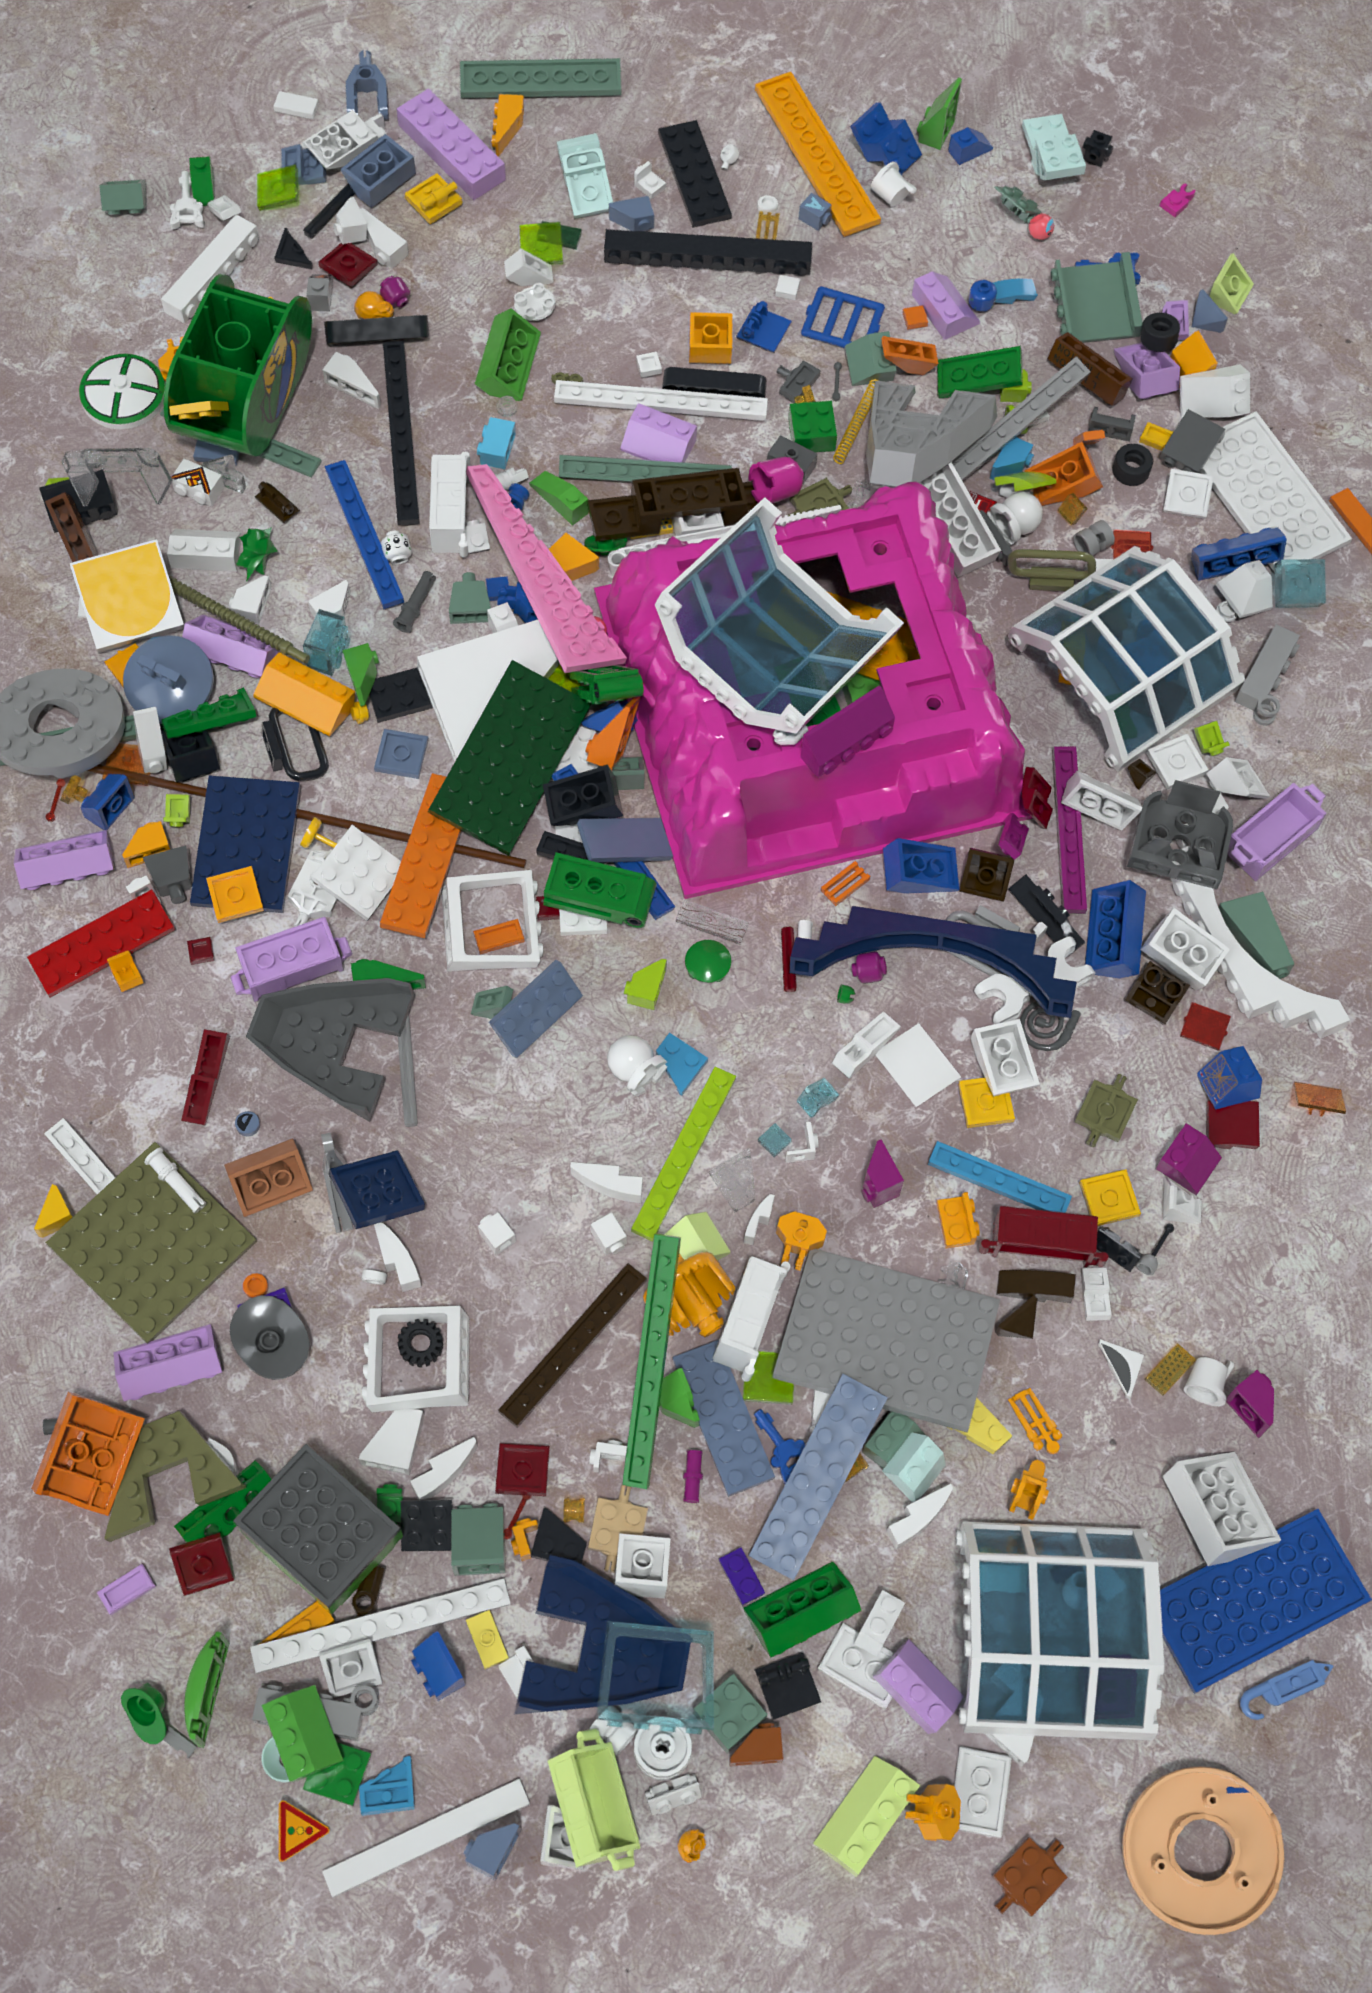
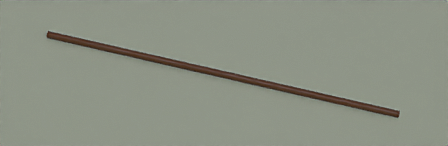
[87,764,527,869]

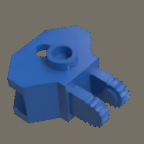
[497,582,538,623]

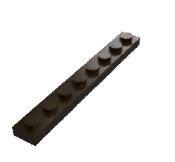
[498,1263,647,1428]

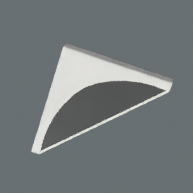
[1098,1339,1144,1399]

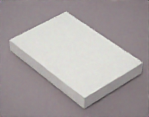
[817,1623,894,1710]
[951,1747,1012,1838]

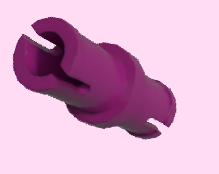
[683,1450,703,1503]

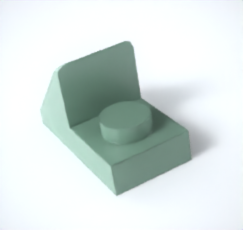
[471,986,514,1019]

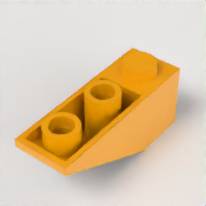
[492,94,524,156]

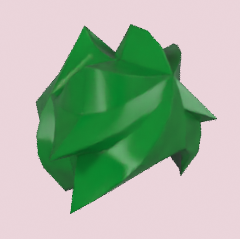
[236,527,279,582]

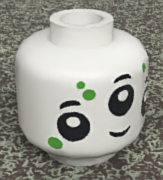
[381,530,412,565]

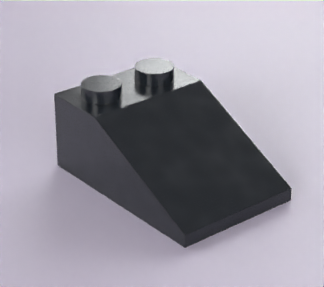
[160,724,220,783]
[543,765,624,826]

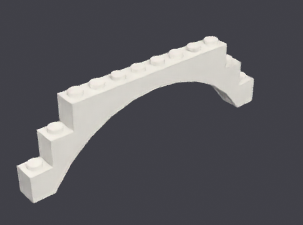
[1170,789,1350,1039]

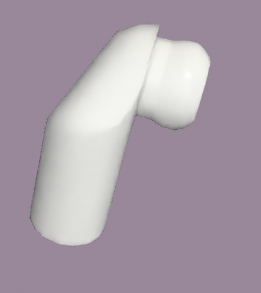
[773,725,808,745]

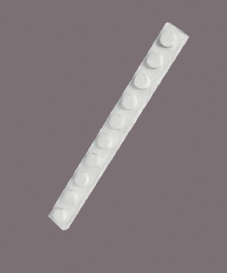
[554,380,768,421]
[250,1579,510,1674]

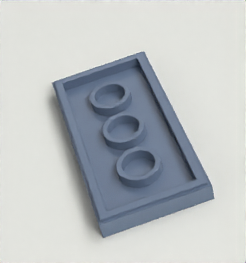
[577,818,673,862]

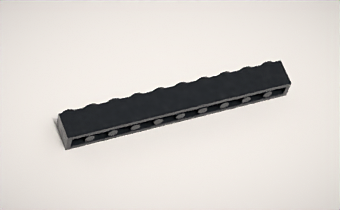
[604,229,812,275]

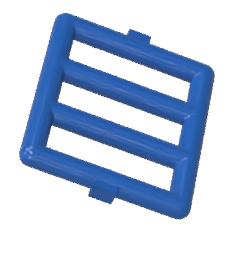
[801,286,885,348]

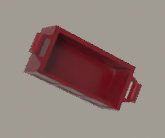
[979,1206,1109,1268]

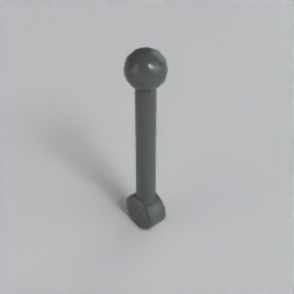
[832,362,842,402]

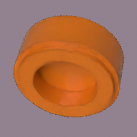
[243,1273,269,1298]

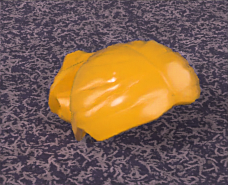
[354,291,394,319]

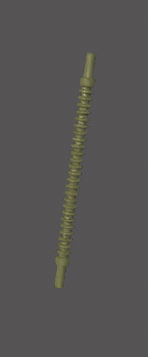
[169,576,310,664]

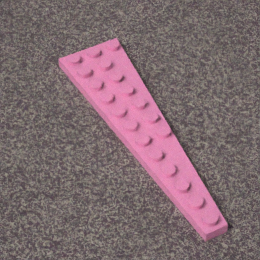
[466,464,627,673]

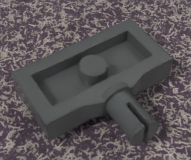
[777,360,821,403]

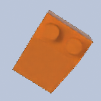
[1024,442,1103,506]
[585,696,641,770]

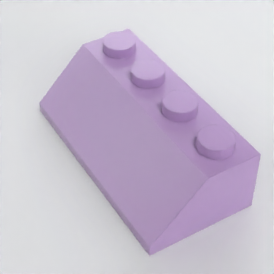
[182,615,280,678]
[14,830,113,890]
[114,1324,222,1401]

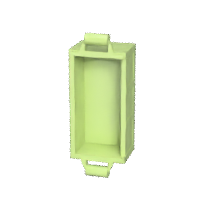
[548,1729,641,1871]

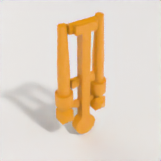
[1008,1388,1062,1455]

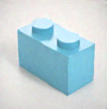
[477,417,516,469]

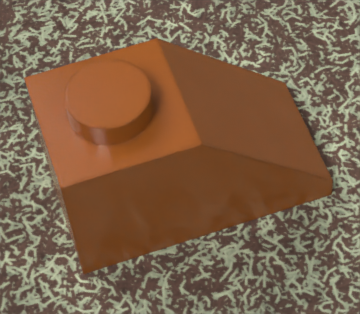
[729,1723,783,1767]

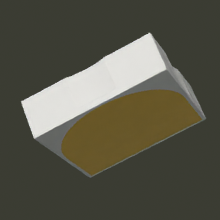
[69,539,184,654]

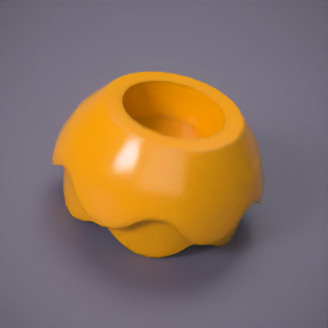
[678,1829,706,1863]

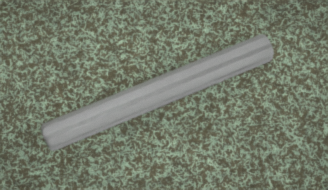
[398,1016,418,1127]

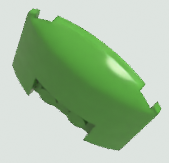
[184,1632,230,1748]

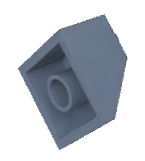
[463,1823,521,1881]

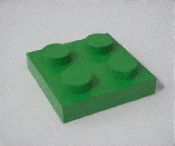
[303,1742,372,1807]

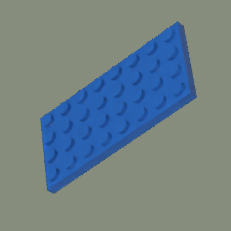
[1142,1509,1372,1694]

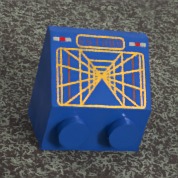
[1197,1046,1262,1110]

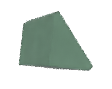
[598,757,645,790]

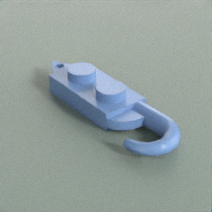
[1240,1660,1334,1720]

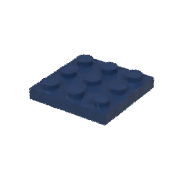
[329,1150,425,1229]

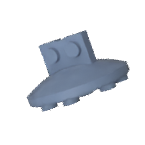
[123,636,214,724]

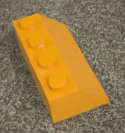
[253,652,355,736]

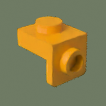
[107,951,143,992]
[510,1518,538,1561]

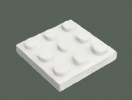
[311,825,401,921]

